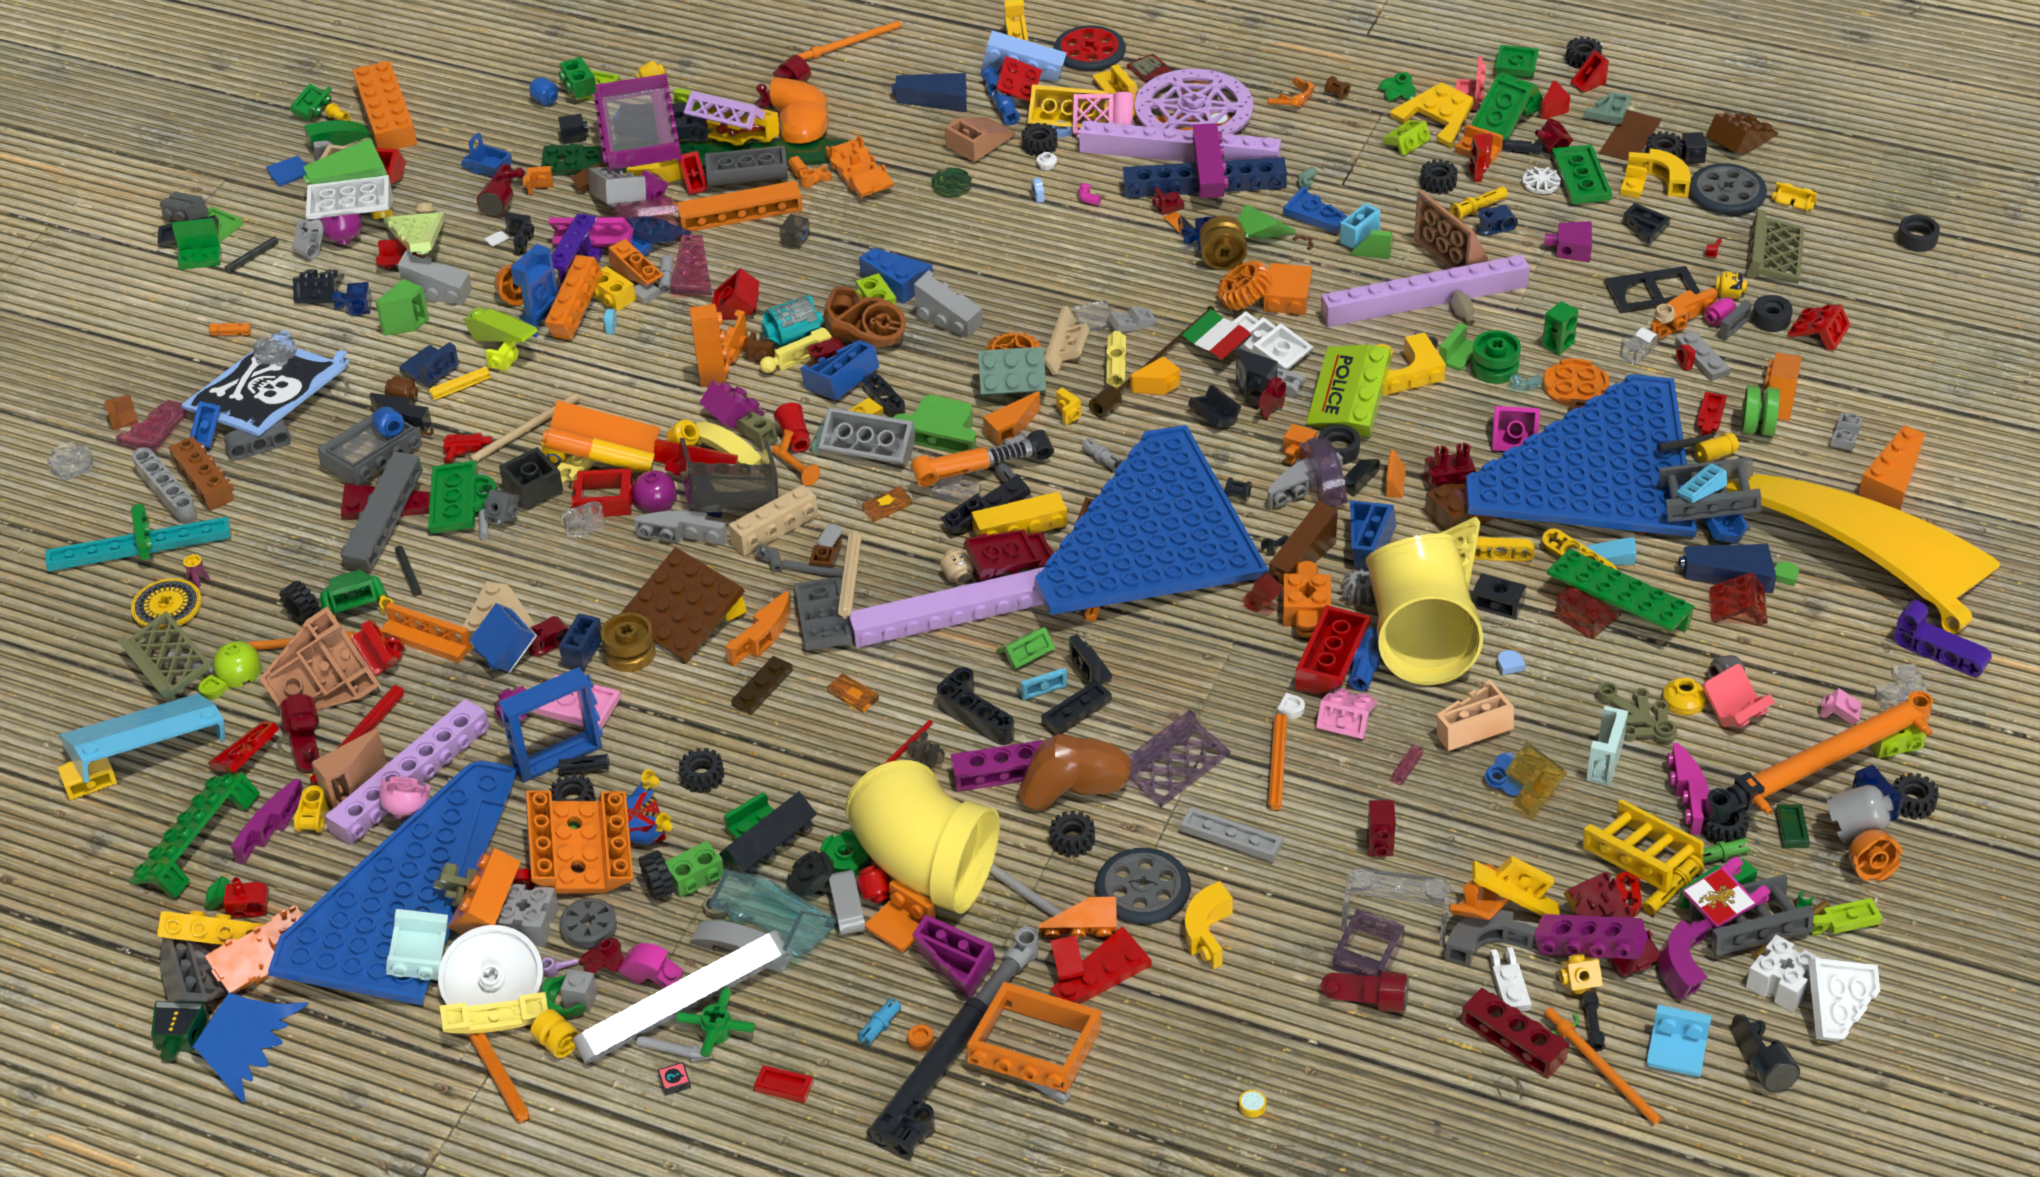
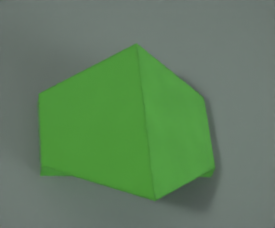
[1348,230,1394,260]

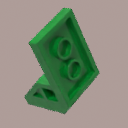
[1471,72,1543,142]

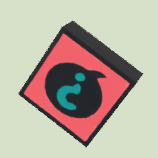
[658,1062,691,1095]

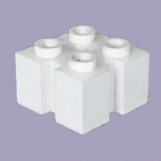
[1746,935,1822,1012]

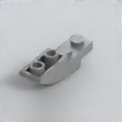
[1267,453,1343,510]
[634,511,728,545]

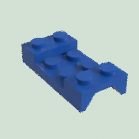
[511,244,558,338]

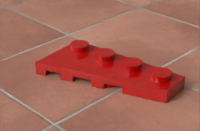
[1050,926,1152,1004]

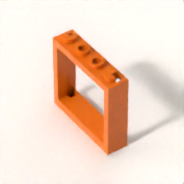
[967,982,1102,1093]

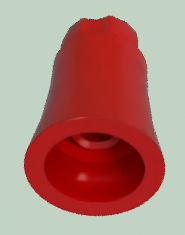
[773,402,810,453]

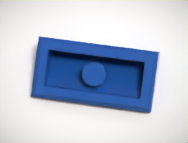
[190,401,221,448]

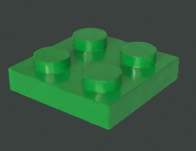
[1494,44,1539,78]

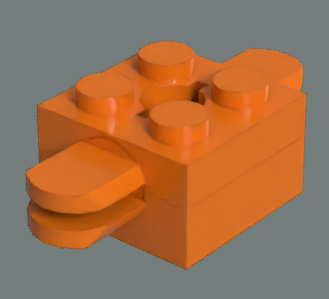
[1283,561,1331,637]

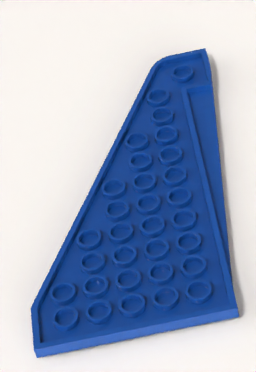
[268,761,517,1006]

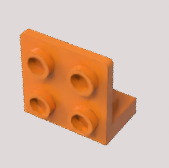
[865,878,936,952]

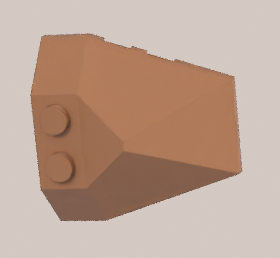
[260,606,381,710]

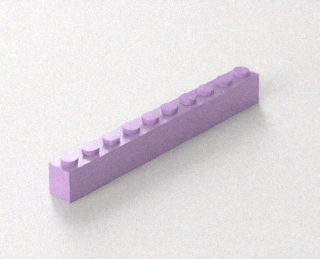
[1079,121,1281,163]
[1321,255,1530,327]
[848,567,1044,648]

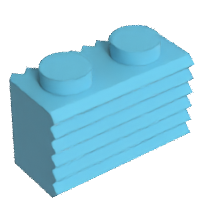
[1340,203,1381,249]

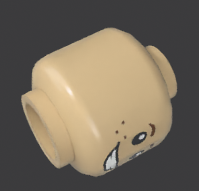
[940,549,974,584]

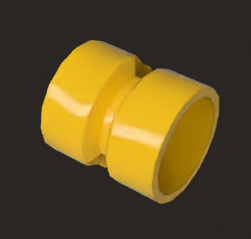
[531,1009,580,1058]

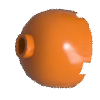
[494,262,524,306]
[1849,829,1903,881]

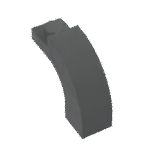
[1445,910,1537,967]

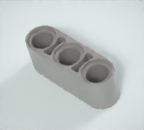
[828,870,865,935]

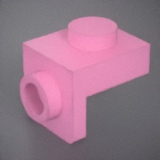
[1820,688,1862,725]

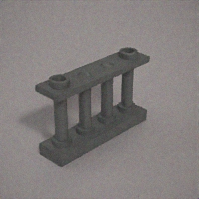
[1659,457,1761,522]
[1689,874,1814,956]

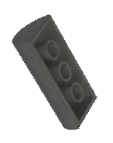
[705,146,788,187]

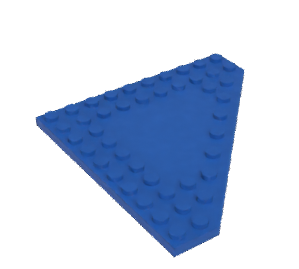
[1465,374,1697,537]
[1034,425,1269,615]

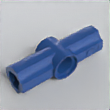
[1349,627,1381,692]

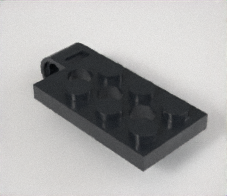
[617,103,708,142]

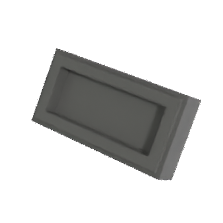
[1718,300,1752,341]

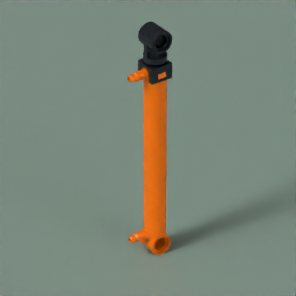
[1705,691,1933,824]

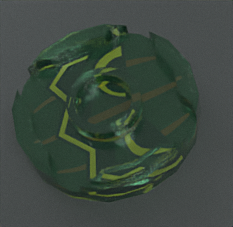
[931,167,972,198]

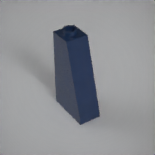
[892,73,967,112]
[1678,544,1777,593]

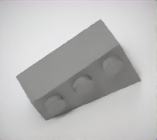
[588,167,646,206]
[398,249,472,305]
[914,270,983,338]

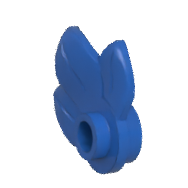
[1484,752,1533,797]

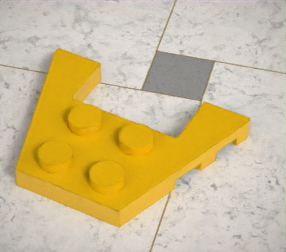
[1390,82,1474,148]

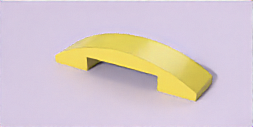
[696,422,762,473]
[439,992,548,1034]

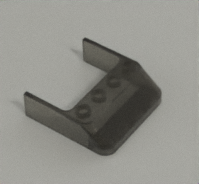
[677,438,779,513]

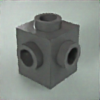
[484,490,520,525]

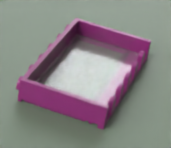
[593,74,682,171]

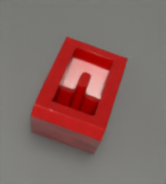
[1570,50,1609,93]
[1540,80,1571,119]
[679,151,709,195]
[1051,935,1085,981]

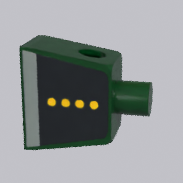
[151,1001,210,1061]

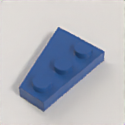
[1283,186,1347,233]

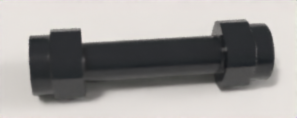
[1581,991,1605,1052]

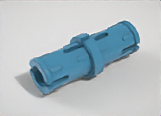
[857,998,902,1046]

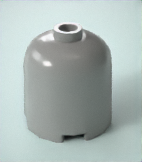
[1827,785,1893,844]

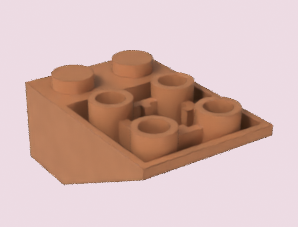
[945,117,1016,162]
[312,728,387,809]

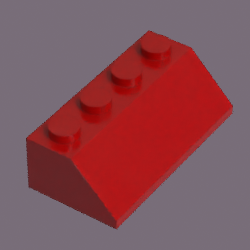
[1295,605,1371,695]

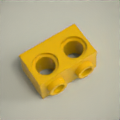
[592,266,636,312]

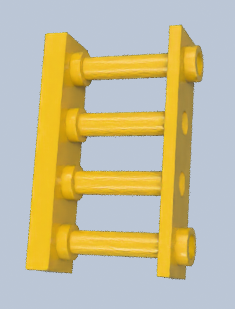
[1583,799,1704,892]

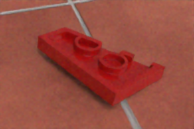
[207,721,279,773]

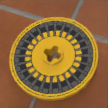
[131,578,202,630]

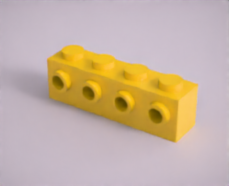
[972,491,1068,537]

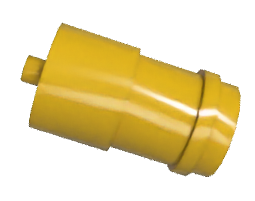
[1695,433,1739,463]

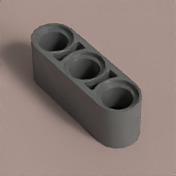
[224,419,291,460]

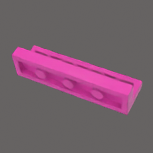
[548,217,634,247]

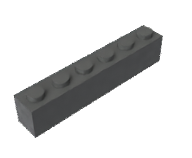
[340,451,423,574]

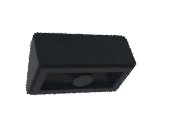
[1336,459,1380,496]

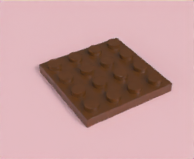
[620,547,745,663]

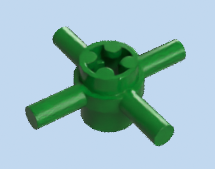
[676,988,756,1057]

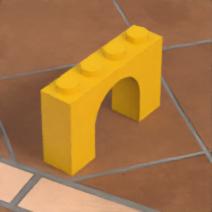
[1382,332,1446,396]

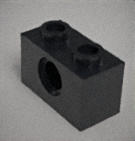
[1472,573,1526,620]

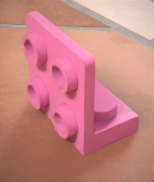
[1316,688,1378,739]

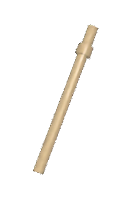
[469,393,580,462]

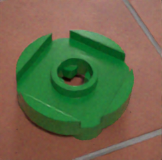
[820,831,871,877]

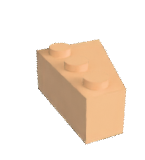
[1436,680,1514,751]

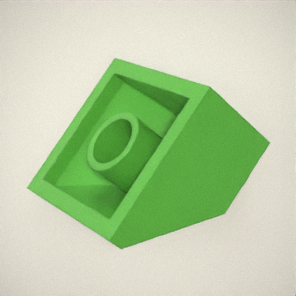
[1238,204,1296,239]

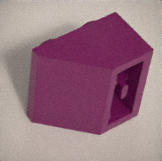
[699,381,765,429]

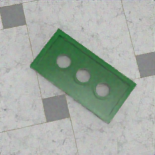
[1552,144,1613,204]

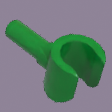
[1795,891,1814,909]

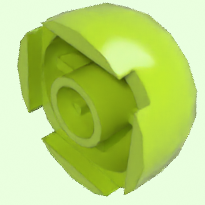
[213,641,262,687]

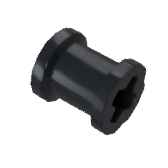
[1225,477,1252,501]

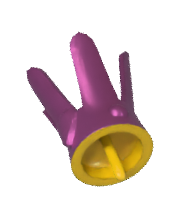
[183,554,210,588]

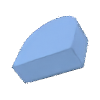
[1031,177,1044,203]
[1498,650,1526,675]

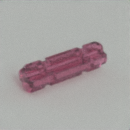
[1392,744,1423,784]

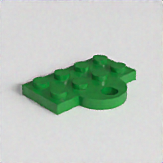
[428,460,498,534]

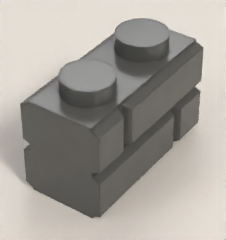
[160,191,208,222]

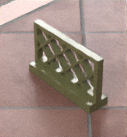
[1746,209,1805,284]
[117,611,213,702]

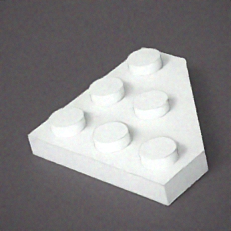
[1808,958,1880,1041]

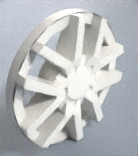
[1522,166,1561,194]

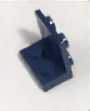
[399,342,459,387]

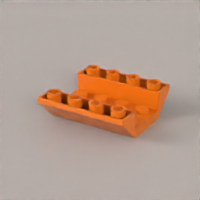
[525,790,633,894]

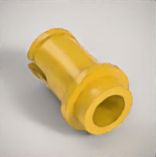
[325,103,351,121]

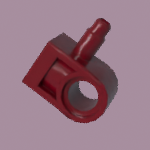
[1535,118,1573,152]

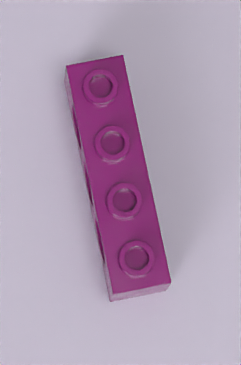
[951,739,1046,792]
[1534,914,1648,959]

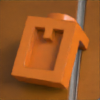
[523,166,554,195]

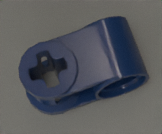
[1476,205,1518,236]

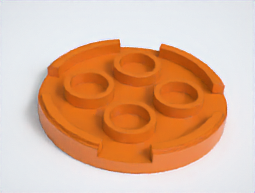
[1543,358,1609,407]

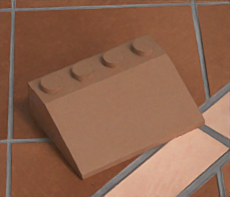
[1414,189,1488,269]

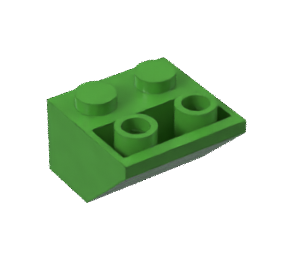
[375,279,429,336]

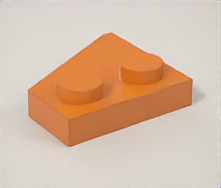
[721,310,749,367]

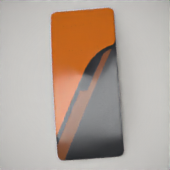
[1162,212,1196,237]

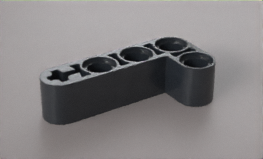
[937,667,1015,745]

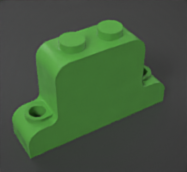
[893,395,977,454]

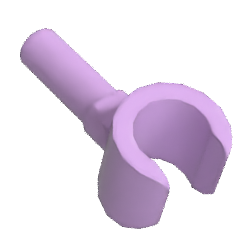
[542,957,578,978]

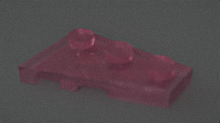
[614,196,679,218]
[116,400,188,452]

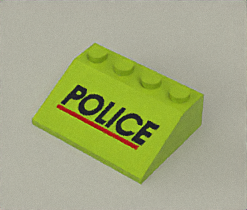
[1306,344,1392,438]

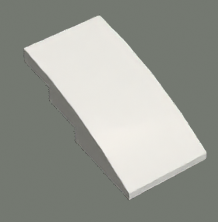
[1232,312,1314,370]

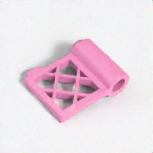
[1073,92,1133,138]

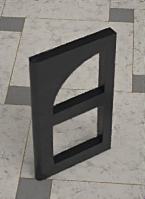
[1604,266,1701,314]

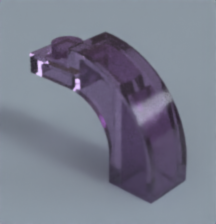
[1300,438,1347,507]

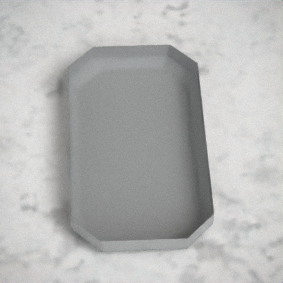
[817,523,843,547]

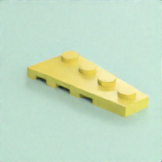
[1439,517,1480,590]

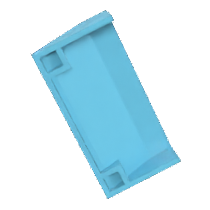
[59,693,225,783]

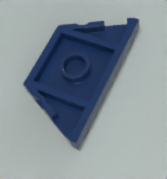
[622,207,692,243]

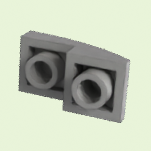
[1830,413,1863,451]

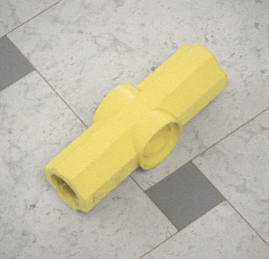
[1106,331,1126,388]

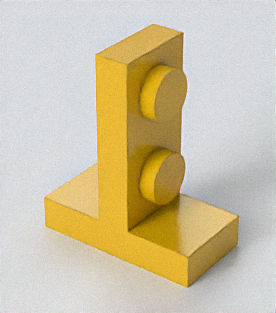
[1004,0,1029,41]

